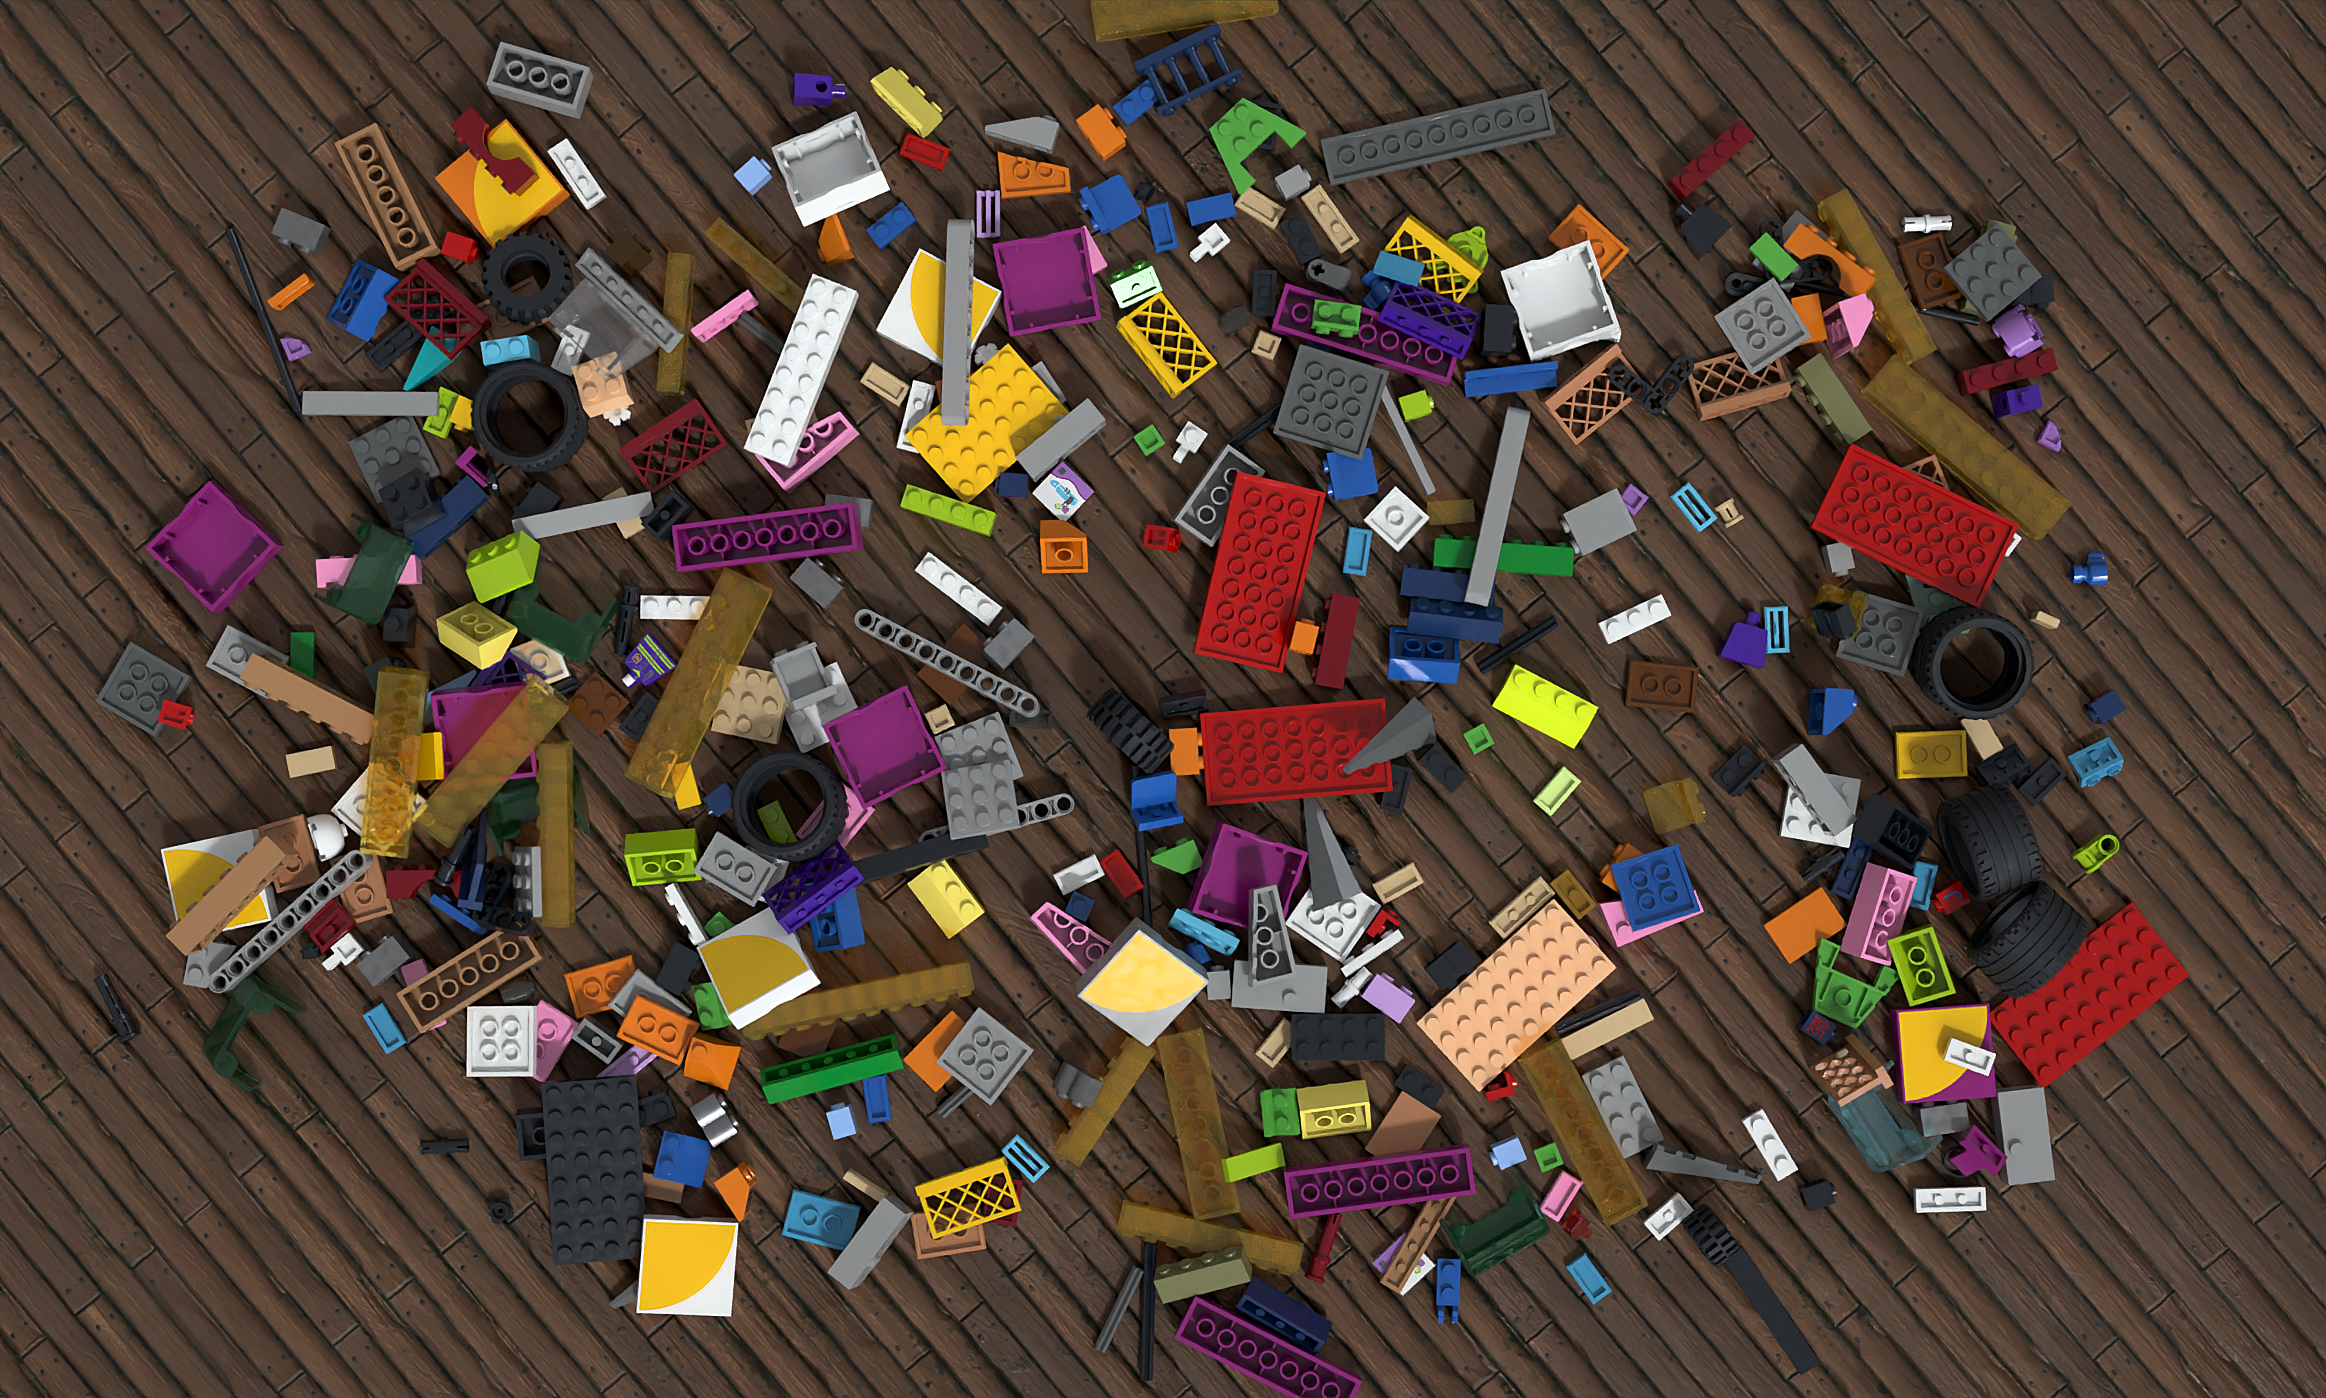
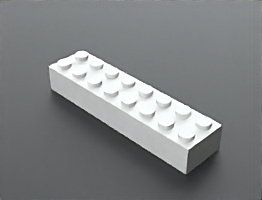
[744,274,859,468]

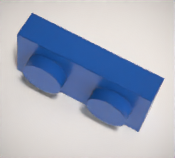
[1113,79,1159,127]
[866,202,917,249]

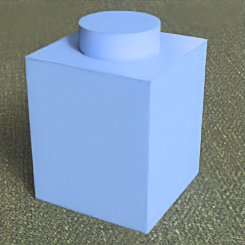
[734,156,772,196]
[826,1102,859,1140]
[1489,1135,1527,1170]

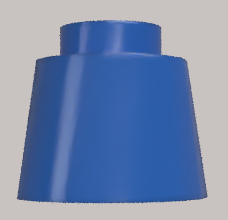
[1184,941,1212,965]

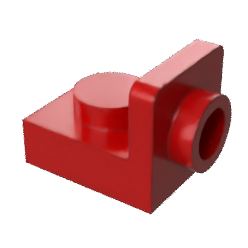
[1142,524,1181,553]
[157,699,195,730]
[1365,908,1400,938]
[1484,1069,1517,1102]

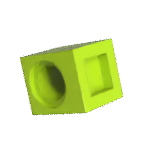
[1397,390,1434,422]

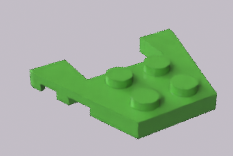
[1209,98,1306,197]
[1812,937,1900,1029]

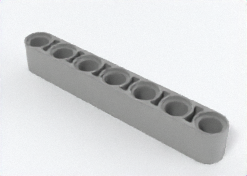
[919,793,1075,842]

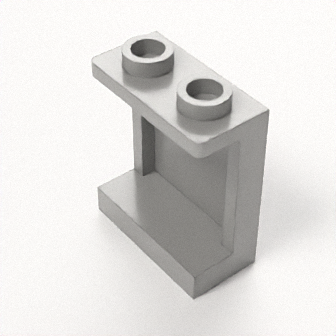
[769,641,838,714]

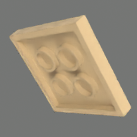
[711,663,787,744]

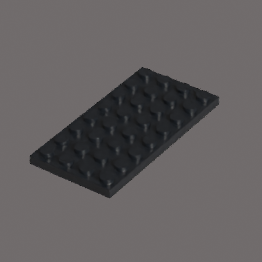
[541,1074,646,1265]

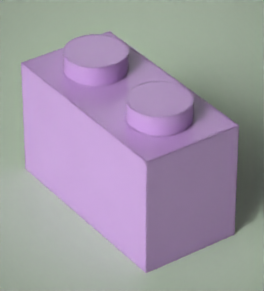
[1360,972,1415,1024]

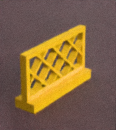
[1376,215,1484,313]
[1116,291,1217,399]
[915,1156,1022,1239]

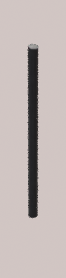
[225,228,302,414]
[1793,278,1980,326]
[1131,765,1153,929]

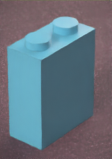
[480,335,541,370]

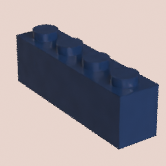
[400,475,492,560]
[1398,564,1496,606]
[1406,597,1503,644]
[1235,1275,1333,1355]

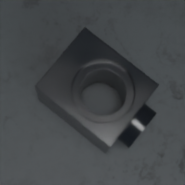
[1797,1177,1837,1212]

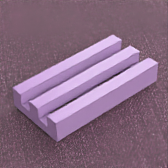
[977,190,1000,238]

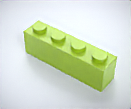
[900,484,997,537]

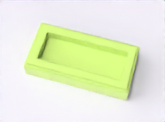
[1533,766,1581,816]

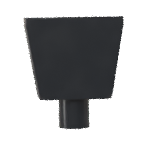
[1674,203,1732,260]
[383,603,418,649]

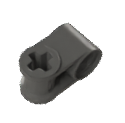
[1305,259,1352,294]

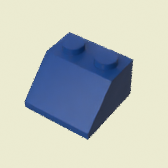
[653,1131,712,1188]

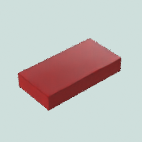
[899,132,951,172]
[1099,849,1145,900]

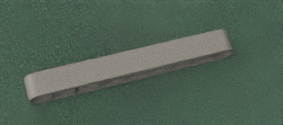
[941,219,975,426]
[1464,406,1531,606]
[854,609,1040,717]
[208,849,374,993]

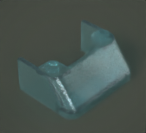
[1828,1060,1943,1172]

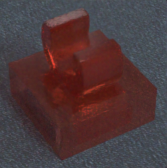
[1561,1209,1593,1241]

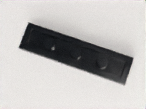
[364,295,451,373]

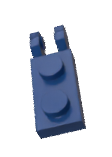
[429,893,490,935]
[1436,1257,1461,1324]

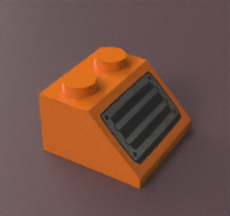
[714,1161,756,1222]

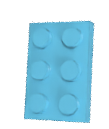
[1167,908,1240,957]

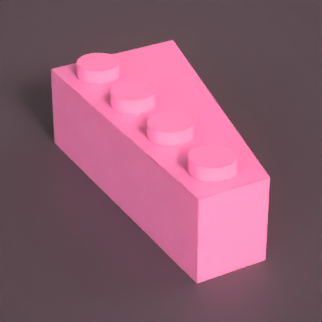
[1596,890,1704,947]
[1029,902,1112,975]

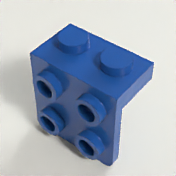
[1078,174,1141,236]
[1322,448,1378,501]
[1130,771,1183,831]

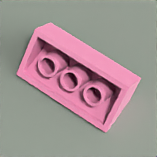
[1822,293,1874,359]
[1840,862,1917,966]

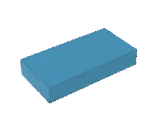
[1373,251,1425,287]
[1342,527,1372,576]
[1909,861,1938,911]
[362,1002,408,1054]
[1565,1252,1612,1305]

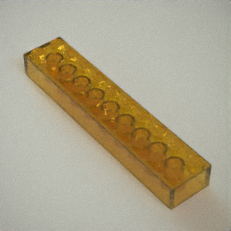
[1858,354,2072,541]
[624,567,774,799]
[742,959,976,1041]

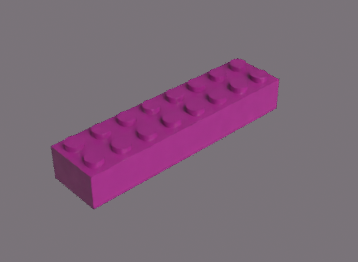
[1271,283,1457,386]
[672,502,864,572]
[1284,1143,1476,1219]
[1174,1294,1362,1398]

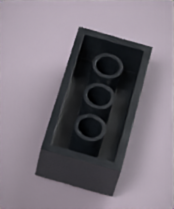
[1851,792,1933,870]
[1290,1011,1385,1061]

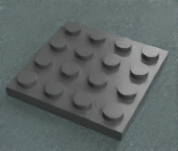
[1273,344,1389,460]

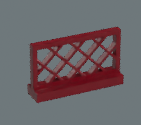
[384,257,492,361]
[618,398,728,495]

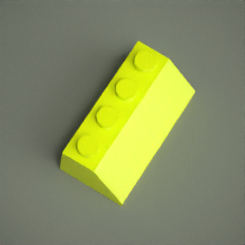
[1492,665,1598,749]

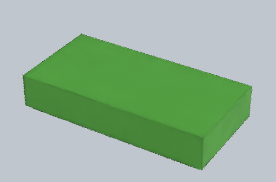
[1748,232,1798,283]

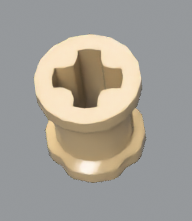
[1714,498,1744,528]

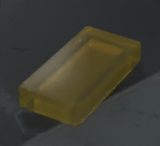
[1427,499,1475,526]

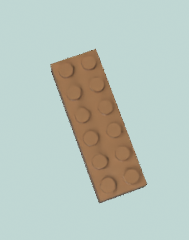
[334,123,442,272]
[239,652,387,745]
[166,834,300,956]
[396,921,546,1033]

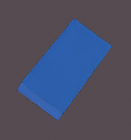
[1186,192,1236,227]
[1145,202,1178,253]
[862,1073,892,1123]

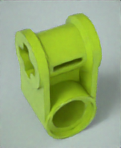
[2072,833,2119,874]

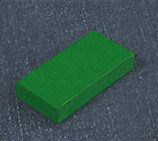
[290,632,316,679]

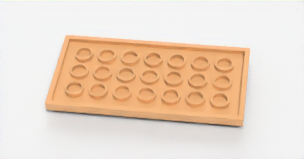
[1416,899,1617,1092]

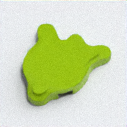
[1426,226,1488,294]

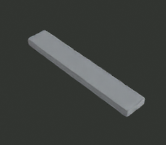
[575,247,684,353]
[1380,385,1436,497]
[302,391,440,416]
[512,491,654,539]

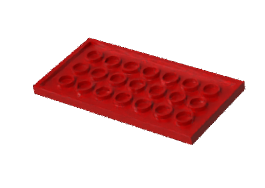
[1809,443,2019,608]
[1192,471,1326,673]
[1200,698,1393,806]
[1990,902,2189,1088]

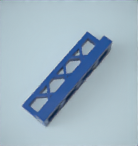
[1462,361,1558,398]

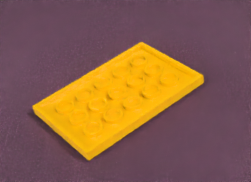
[904,343,1070,504]

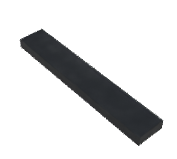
[853,833,989,887]
[1725,1246,1820,1375]

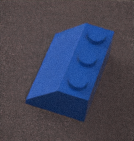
[326,259,400,342]
[1387,627,1460,684]
[1807,688,1857,735]
[804,880,865,952]

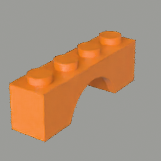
[1783,223,1877,297]

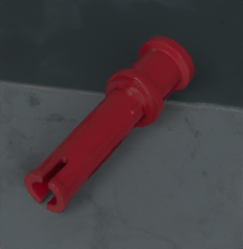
[1304,1213,1343,1283]

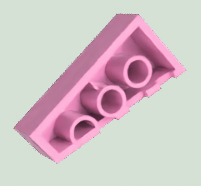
[755,411,859,494]
[316,551,422,590]

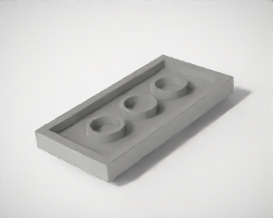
[1581,1055,1664,1159]

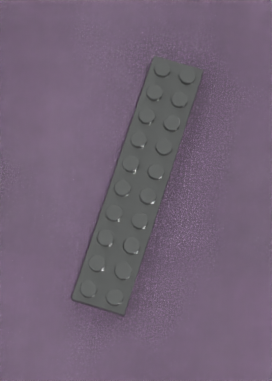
[1320,89,1556,186]

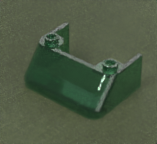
[313,512,413,625]
[506,557,619,663]
[487,764,590,856]
[202,977,307,1092]
[1438,1174,1550,1276]

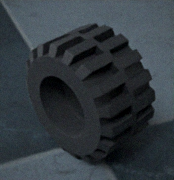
[1681,1204,1740,1268]

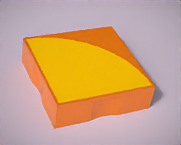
[435,119,570,249]

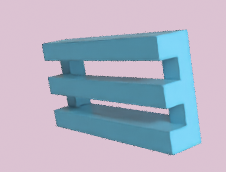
[1670,482,1717,533]
[1763,606,1790,653]
[1001,1133,1050,1183]

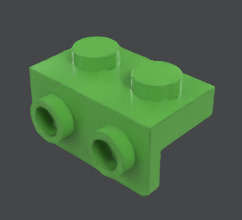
[692,981,733,1031]

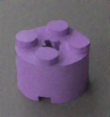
[1992,304,2046,358]

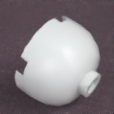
[307,814,348,862]

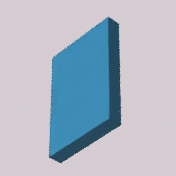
[782,1189,861,1251]

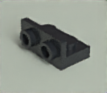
[1975,743,2031,788]
[1711,745,1767,797]
[638,1087,677,1128]

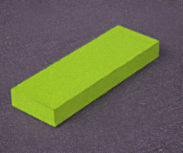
[1221,1142,1285,1182]

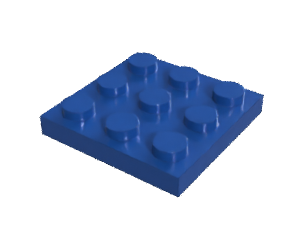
[1610,844,1700,933]

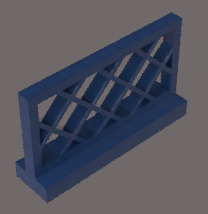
[457,808,488,911]

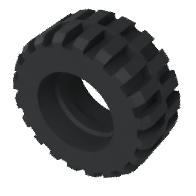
[481,231,574,325]
[1086,688,1174,773]

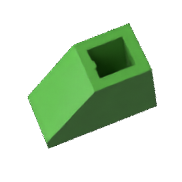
[1151,837,1202,874]

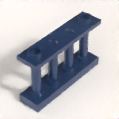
[1134,23,1242,117]

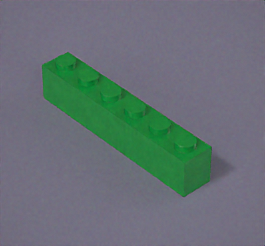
[1431,534,1574,577]
[760,1033,904,1105]

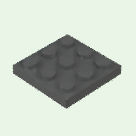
[1942,223,2042,322]
[348,416,442,505]
[1835,590,1925,677]
[95,642,193,737]

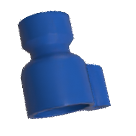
[1361,269,1396,311]
[2070,552,2108,585]

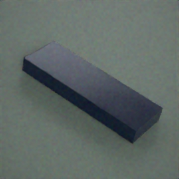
[1829,836,1873,901]

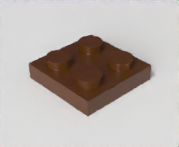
[564,671,631,737]

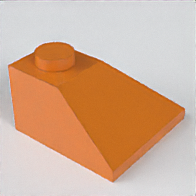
[817,212,855,267]
[1040,520,1088,573]
[683,1032,742,1090]

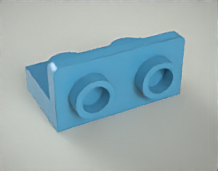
[2067,737,2124,788]

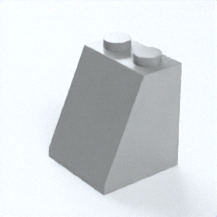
[1559,488,1637,557]

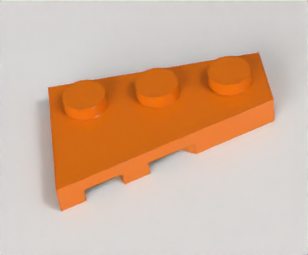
[998,152,1071,199]

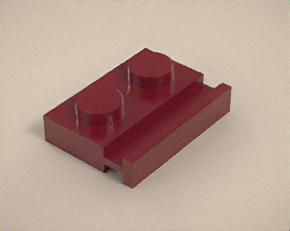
[303,897,357,953]
[983,1175,1024,1227]

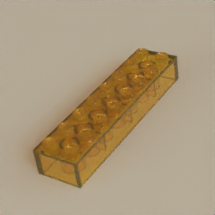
[1090,0,1279,43]
[360,665,430,858]
[411,674,571,848]
[1157,1026,1241,1221]
[1516,1037,1648,1227]

